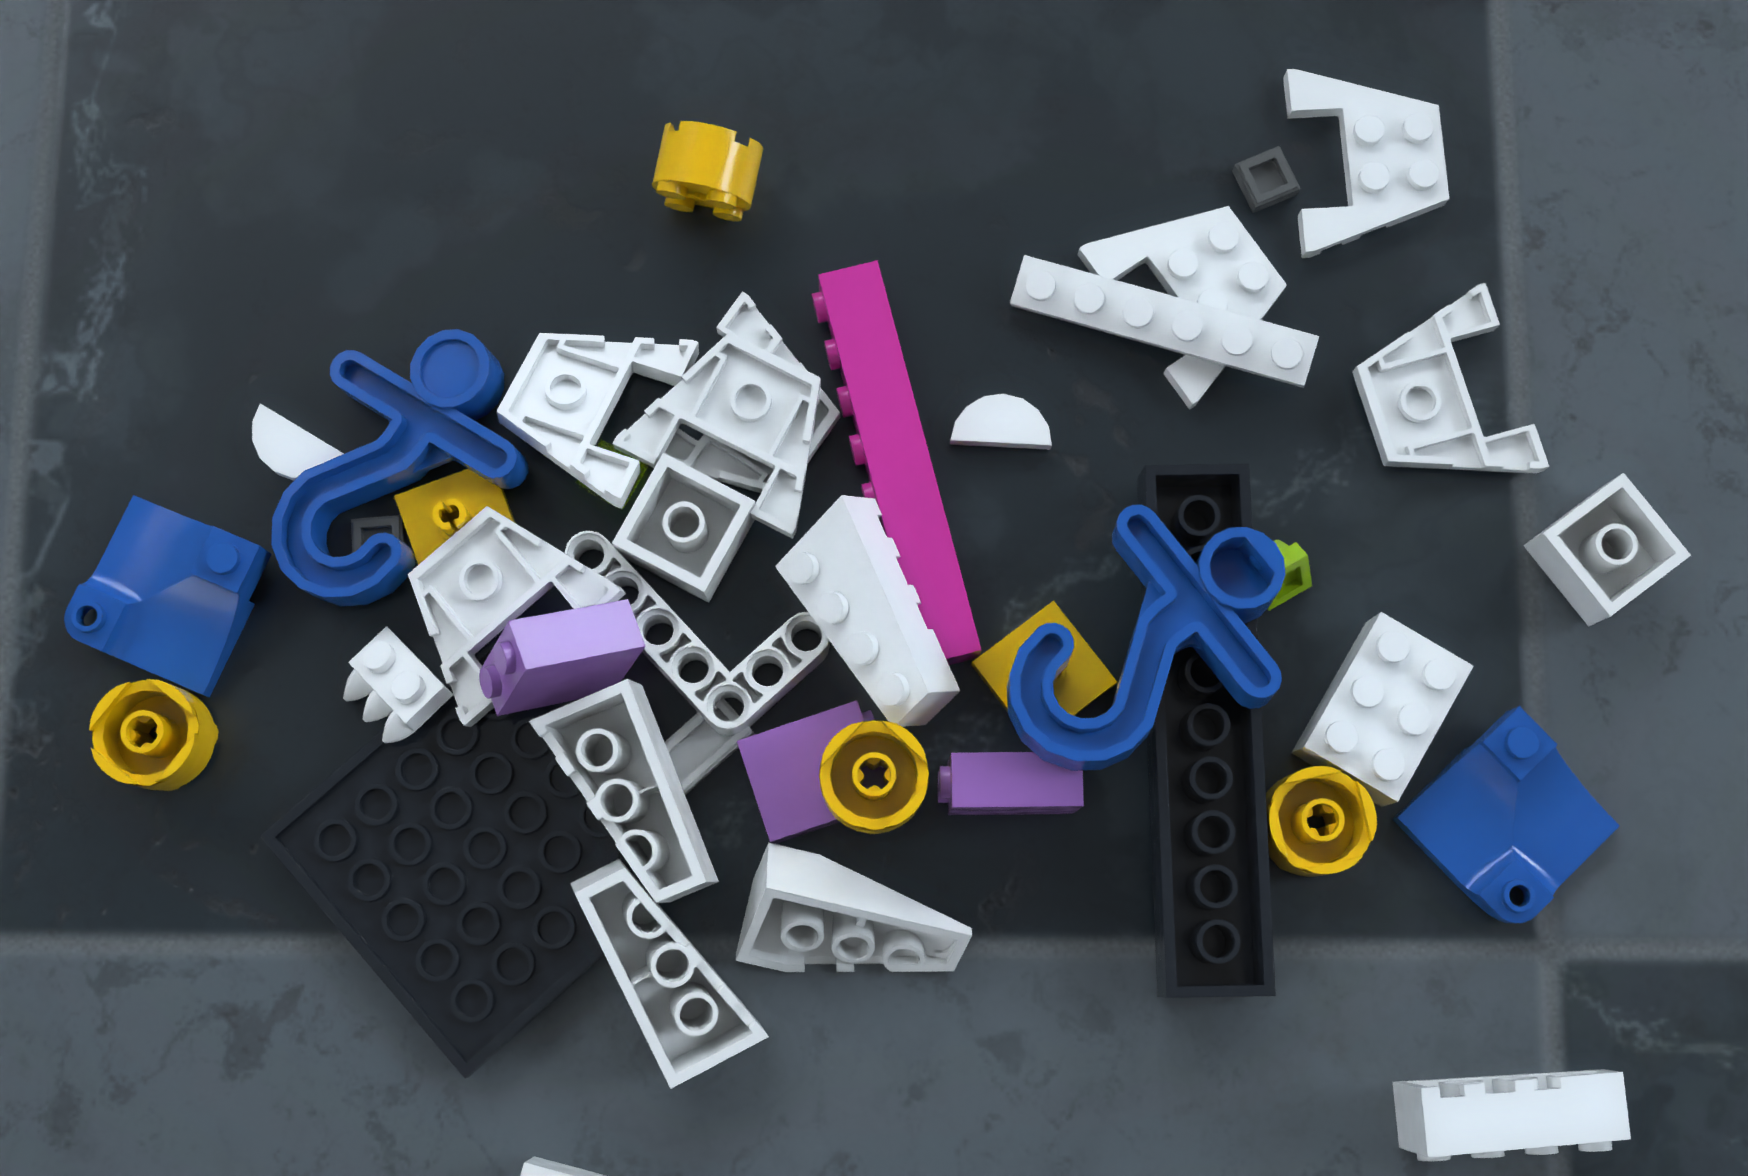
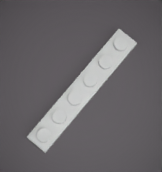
[1010,255,1319,388]

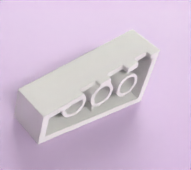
[775,495,960,727]
[529,679,719,903]
[570,859,769,1089]
[1393,1069,1631,1161]

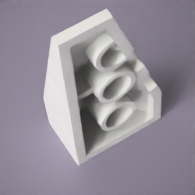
[736,842,972,972]

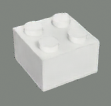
[612,453,756,603]
[1523,473,1691,627]

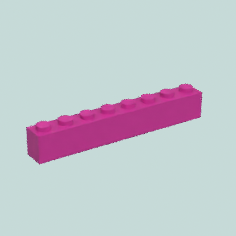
[811,260,982,665]

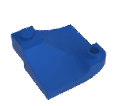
[64,495,272,698]
[1392,706,1620,924]

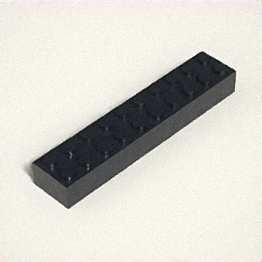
[1137,464,1276,998]

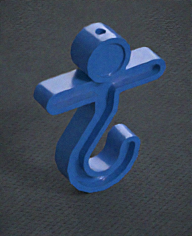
[271,329,529,606]
[1006,505,1285,771]

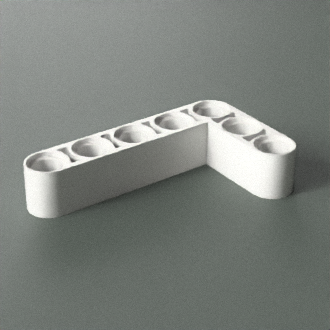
[565,531,830,736]

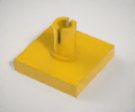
[394,469,515,565]
[971,600,1117,716]

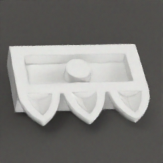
[343,626,454,744]

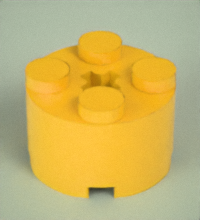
[652,121,763,221]
[89,679,219,791]
[819,720,929,834]
[1266,766,1377,877]

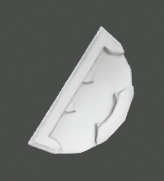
[950,394,1052,450]
[252,404,344,481]

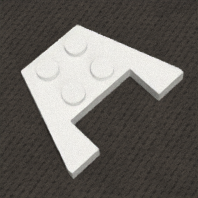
[1283,69,1450,258]
[1077,206,1287,410]
[1352,283,1549,473]
[665,291,840,493]
[613,332,821,539]
[497,333,699,509]
[408,506,626,727]

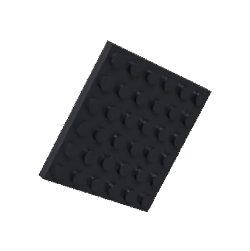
[260,629,663,1078]

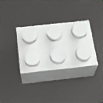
[1291,612,1474,807]

